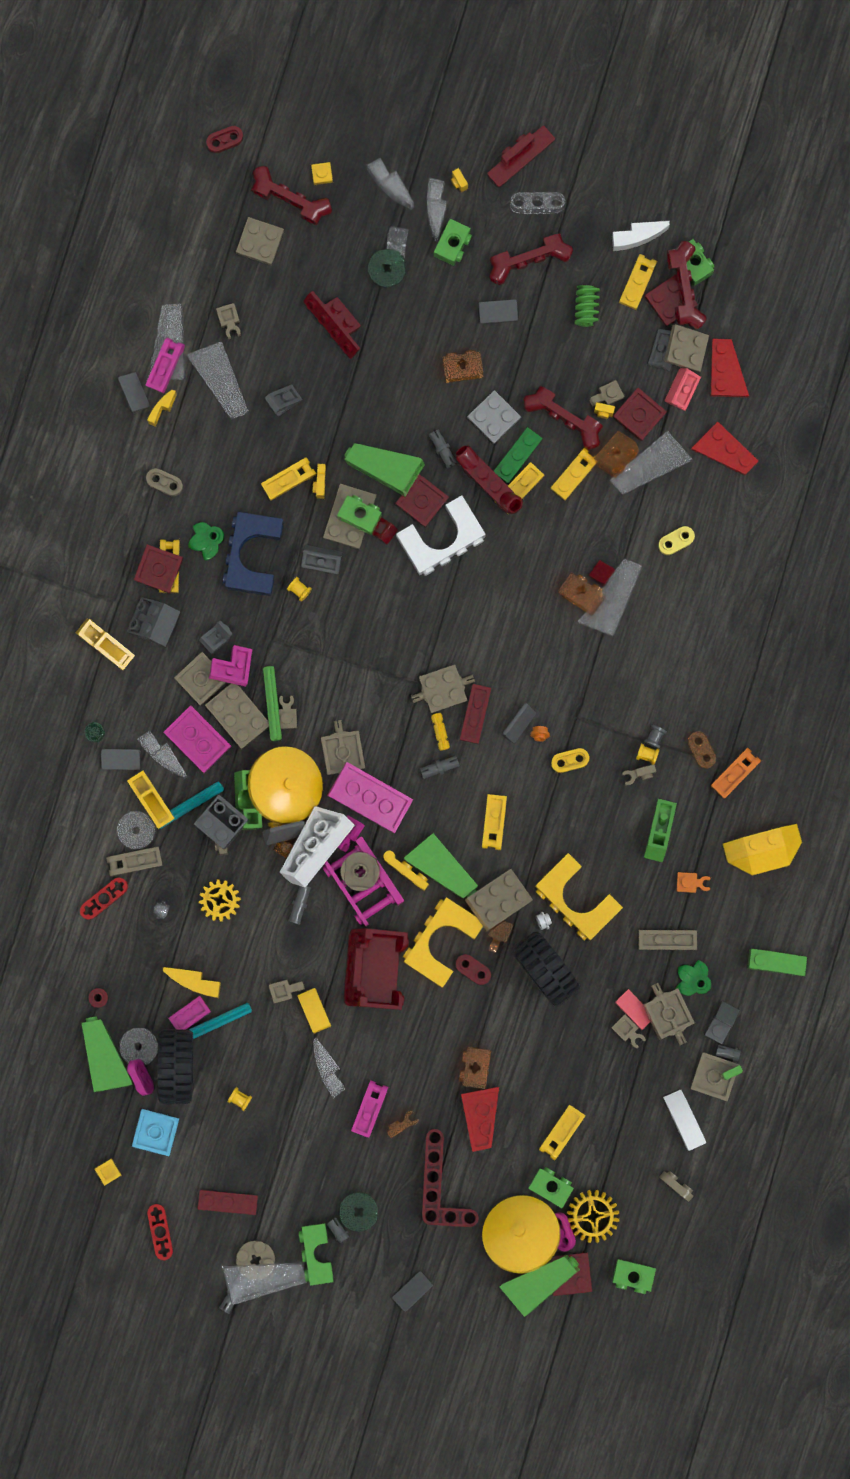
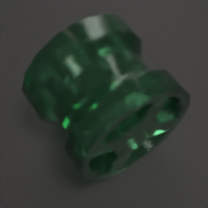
[85,722,105,743]

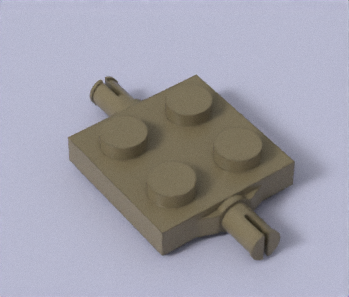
[411,665,475,713]
[321,720,365,775]
[643,983,695,1046]

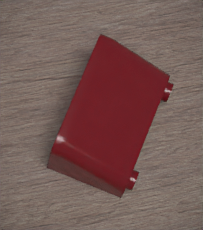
[344,929,409,1010]

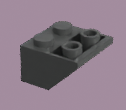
[127,597,180,647]
[194,795,249,851]

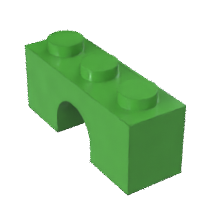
[234,770,262,830]
[299,1223,334,1285]

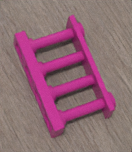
[323,836,404,927]

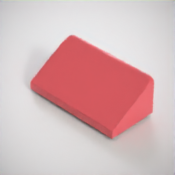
[665,368,701,411]
[614,989,650,1030]

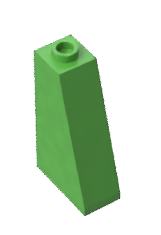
[345,443,425,496]
[404,833,478,899]
[82,1017,134,1092]
[500,1255,580,1317]

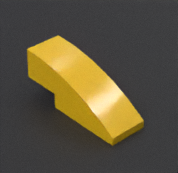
[76,618,135,670]
[127,771,175,829]
[163,967,221,998]

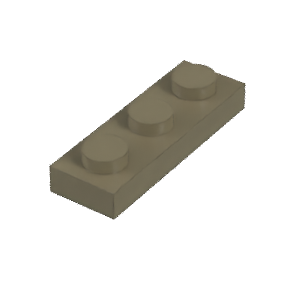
[639,930,697,950]

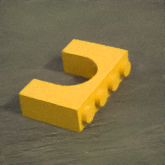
[535,853,623,941]
[403,897,483,988]

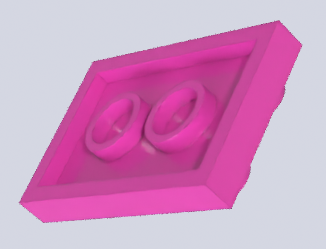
[163,705,231,773]

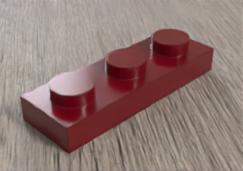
[460,684,491,744]
[198,1190,258,1215]

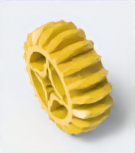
[567,1190,619,1243]

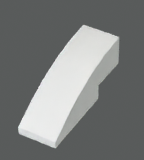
[612,221,670,251]
[663,1090,706,1151]

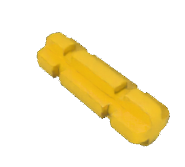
[431,713,450,751]

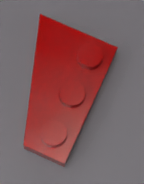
[711,339,749,397]
[691,422,759,475]
[461,1087,499,1152]

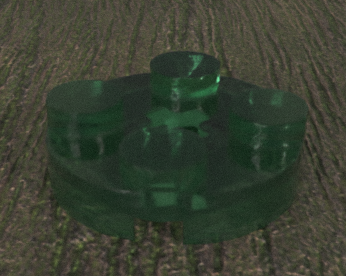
[368,249,406,287]
[339,1192,378,1232]

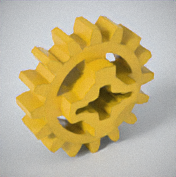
[199,880,241,922]

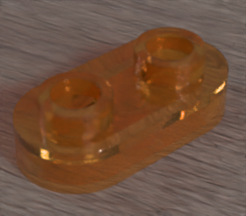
[688,732,716,769]

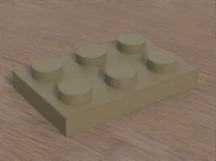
[323,484,377,550]
[205,683,269,749]
[465,869,533,931]

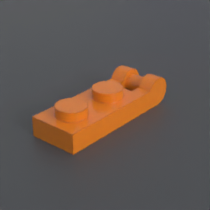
[711,748,761,799]

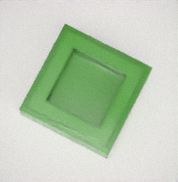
[721,1065,743,1080]

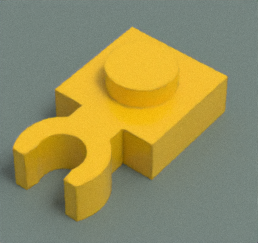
[313,464,326,499]

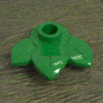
[188,522,224,560]
[676,960,711,996]

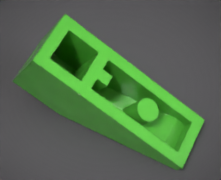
[644,799,677,862]
[747,949,807,976]

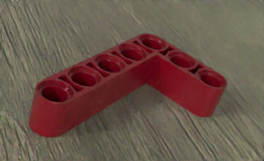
[422,1129,479,1227]

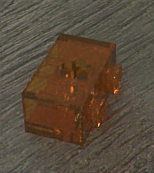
[442,350,483,383]
[594,431,640,478]
[558,573,605,616]
[459,1047,491,1089]

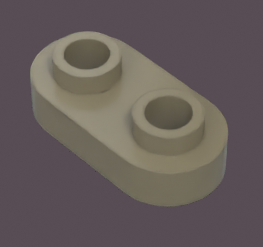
[146,468,183,496]
[659,1171,694,1202]

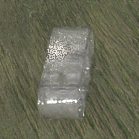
[510,192,565,214]

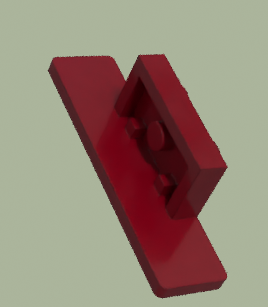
[487,126,555,187]
[303,291,361,359]

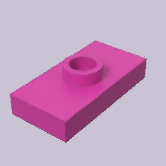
[168,996,211,1030]

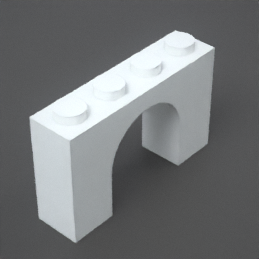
[396,496,485,576]

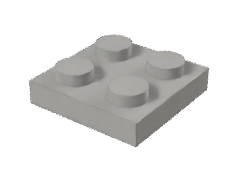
[467,390,521,444]

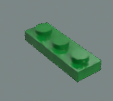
[494,427,543,484]

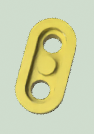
[658,526,695,555]

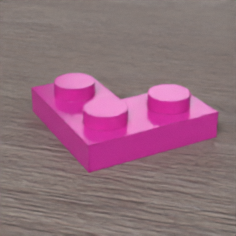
[209,645,252,687]

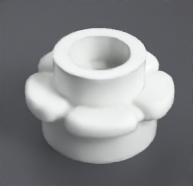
[536,912,552,930]

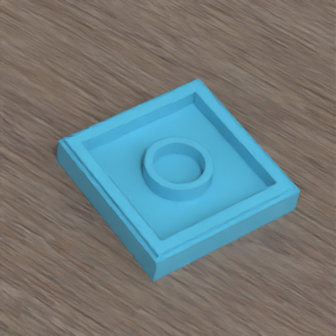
[132,1109,179,1156]

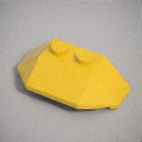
[723,824,802,875]

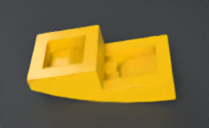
[147,390,177,427]
[297,988,331,1034]

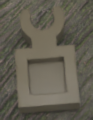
[216,303,241,339]
[279,696,297,729]
[611,1014,646,1049]

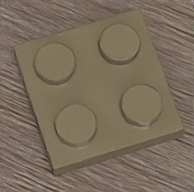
[236,217,284,266]
[664,324,709,372]
[174,652,226,706]
[690,1052,739,1101]

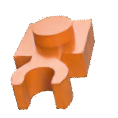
[676,872,710,893]

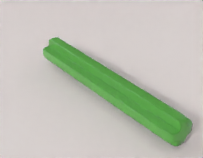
[263,666,282,741]

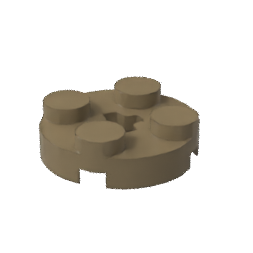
[341,852,380,891]
[236,1240,275,1280]

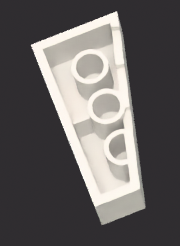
[280,806,355,887]

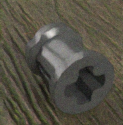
[644,725,667,749]

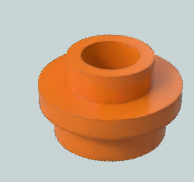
[530,726,550,742]

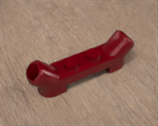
[251,166,332,225]
[489,234,573,285]
[667,240,707,329]
[523,386,603,449]
[455,445,523,514]

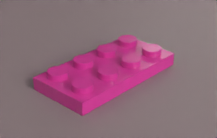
[327,762,413,833]

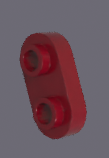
[206,126,243,153]
[456,954,491,985]

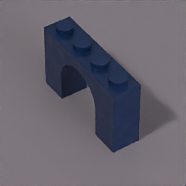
[222,512,284,596]

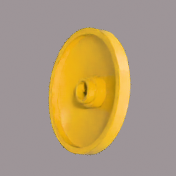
[248,747,323,824]
[482,1195,560,1273]

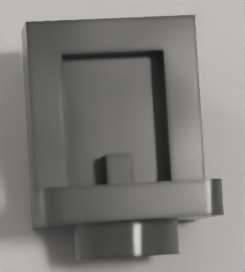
[199,621,232,654]

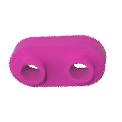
[127,1059,154,1096]
[555,1212,576,1252]

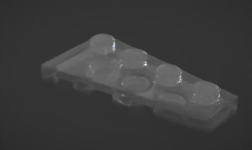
[147,304,186,381]
[186,341,249,419]
[610,431,693,495]
[578,559,642,637]
[222,1262,306,1305]

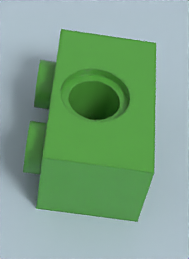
[434,219,472,266]
[687,239,714,286]
[337,495,382,535]
[528,1167,574,1208]
[612,1259,656,1294]

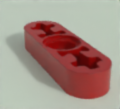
[80,878,128,920]
[147,1204,173,1260]

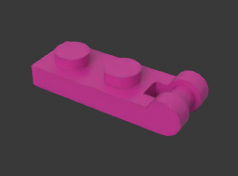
[146,337,185,393]
[351,1080,388,1138]

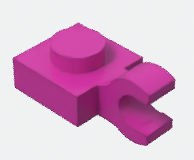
[338,815,365,853]

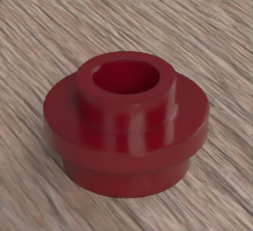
[89,988,108,1008]

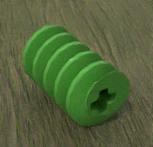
[575,285,600,327]

